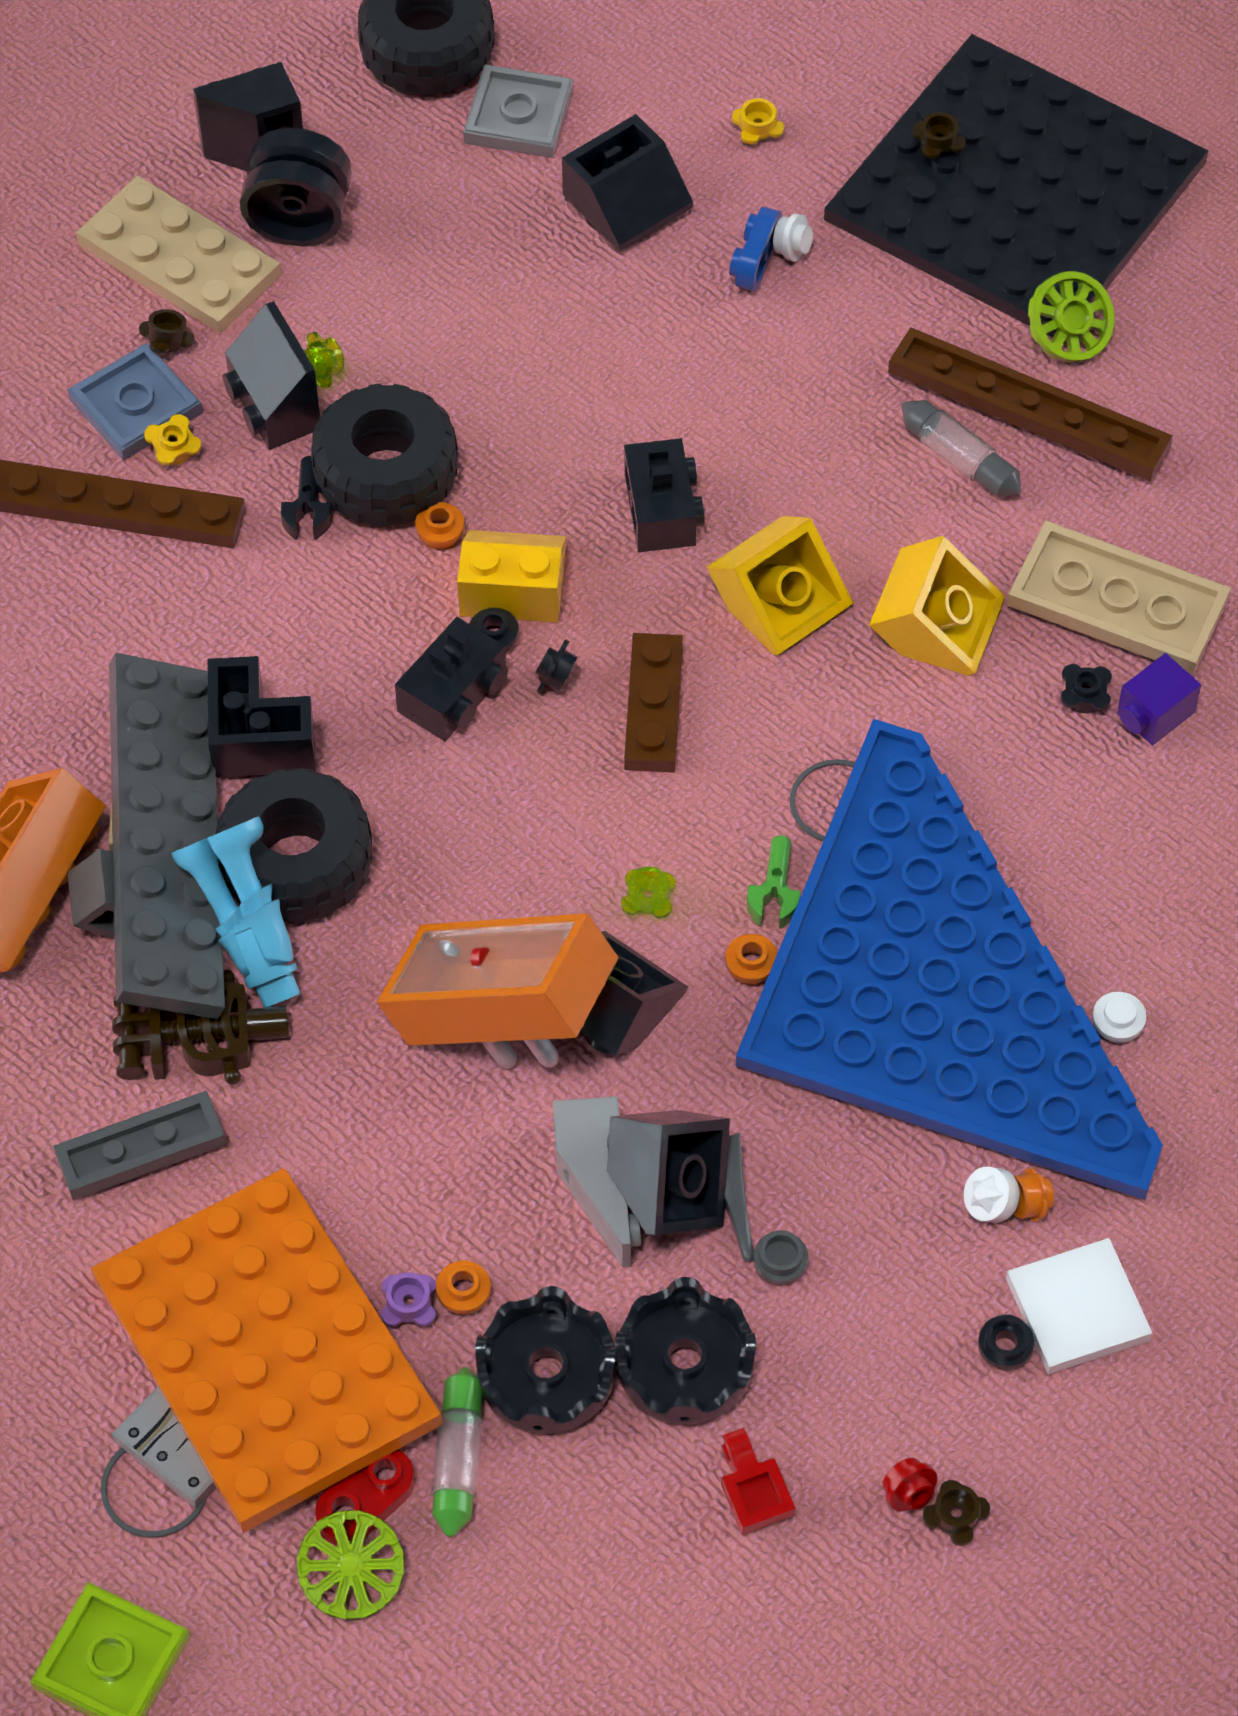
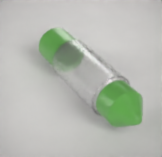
[431,1367,483,1537]

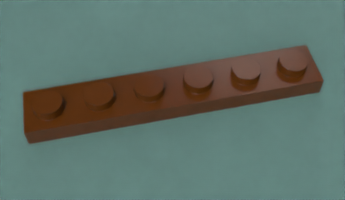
[888,327,1173,482]
[0,460,246,549]

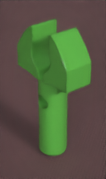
[746,836,801,929]

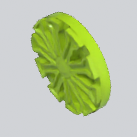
[1028,271,1115,363]
[296,1510,404,1619]

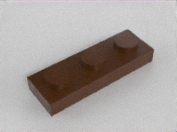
[624,633,683,773]

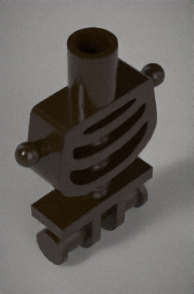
[112,970,289,1085]

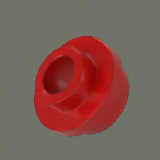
[882,1458,938,1511]

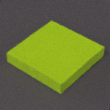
[30,1582,190,1716]

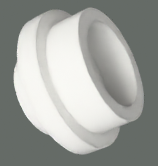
[773,214,813,262]
[1092,992,1146,1044]

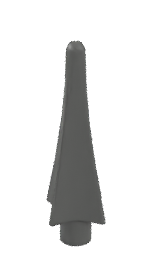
[724,1133,754,1262]

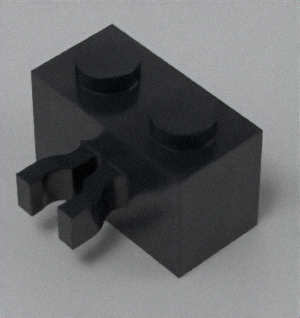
[624,438,705,553]
[395,617,508,742]

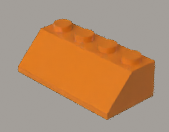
[0,768,106,972]

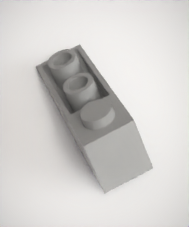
[553,1096,641,1268]

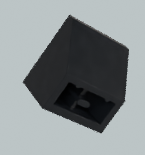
[193,62,303,171]
[562,114,693,252]

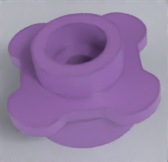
[381,1272,436,1327]

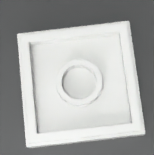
[1006,1238,1152,1375]

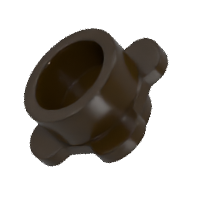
[912,112,966,159]
[139,309,194,353]
[923,1480,990,1546]

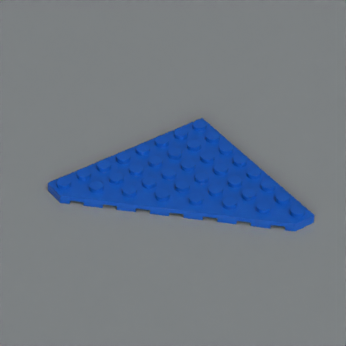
[735,719,1163,1200]

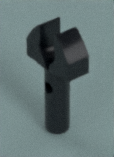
[281,456,332,540]

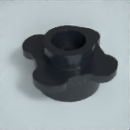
[535,639,578,693]
[1060,664,1112,714]

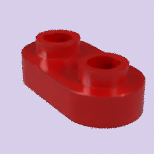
[315,1450,415,1545]

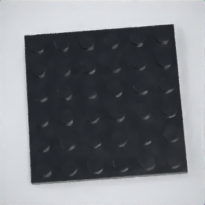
[824,34,1209,344]

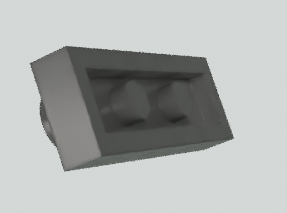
[53,1090,226,1200]

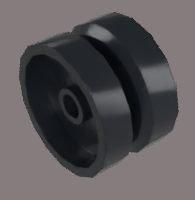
[239,128,352,247]

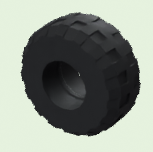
[358,0,494,97]
[311,383,458,527]
[216,768,372,923]

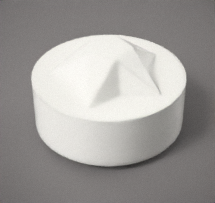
[964,1166,1020,1223]

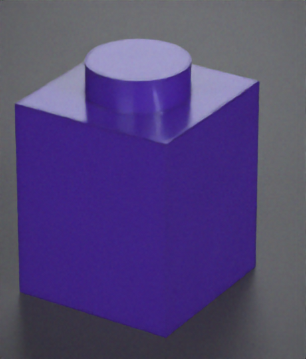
[1117,653,1202,746]

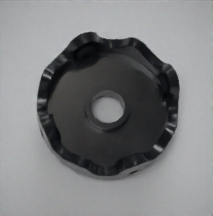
[615,1277,756,1425]
[475,1286,616,1434]

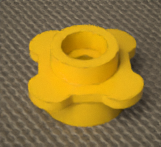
[732,98,784,145]
[144,414,201,466]

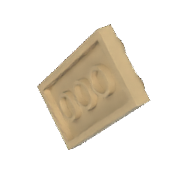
[76,175,281,334]
[1007,520,1231,674]

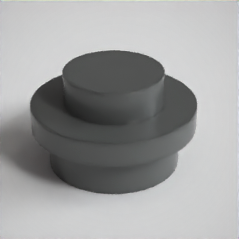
[753,1230,808,1285]

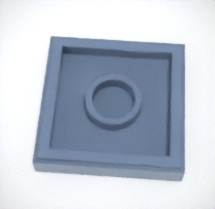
[67,343,203,461]

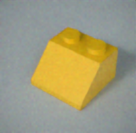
[706,516,854,655]
[457,530,567,623]
[869,536,1005,676]

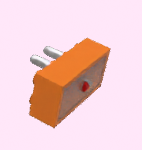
[377,913,618,1069]

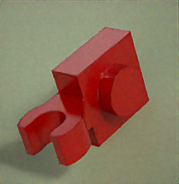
[721,1428,796,1535]

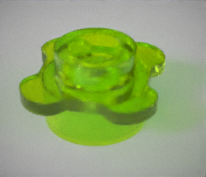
[304,332,344,389]
[621,866,676,919]

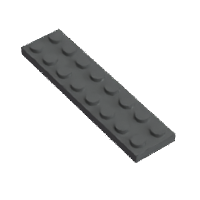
[109,652,225,1019]

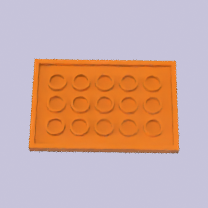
[90,1167,443,1533]

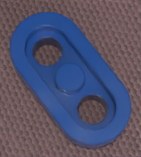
[729,206,782,291]

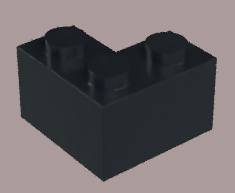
[207,656,316,777]

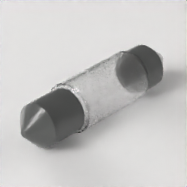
[901,400,1021,498]

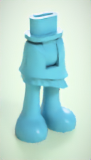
[171,816,301,1008]

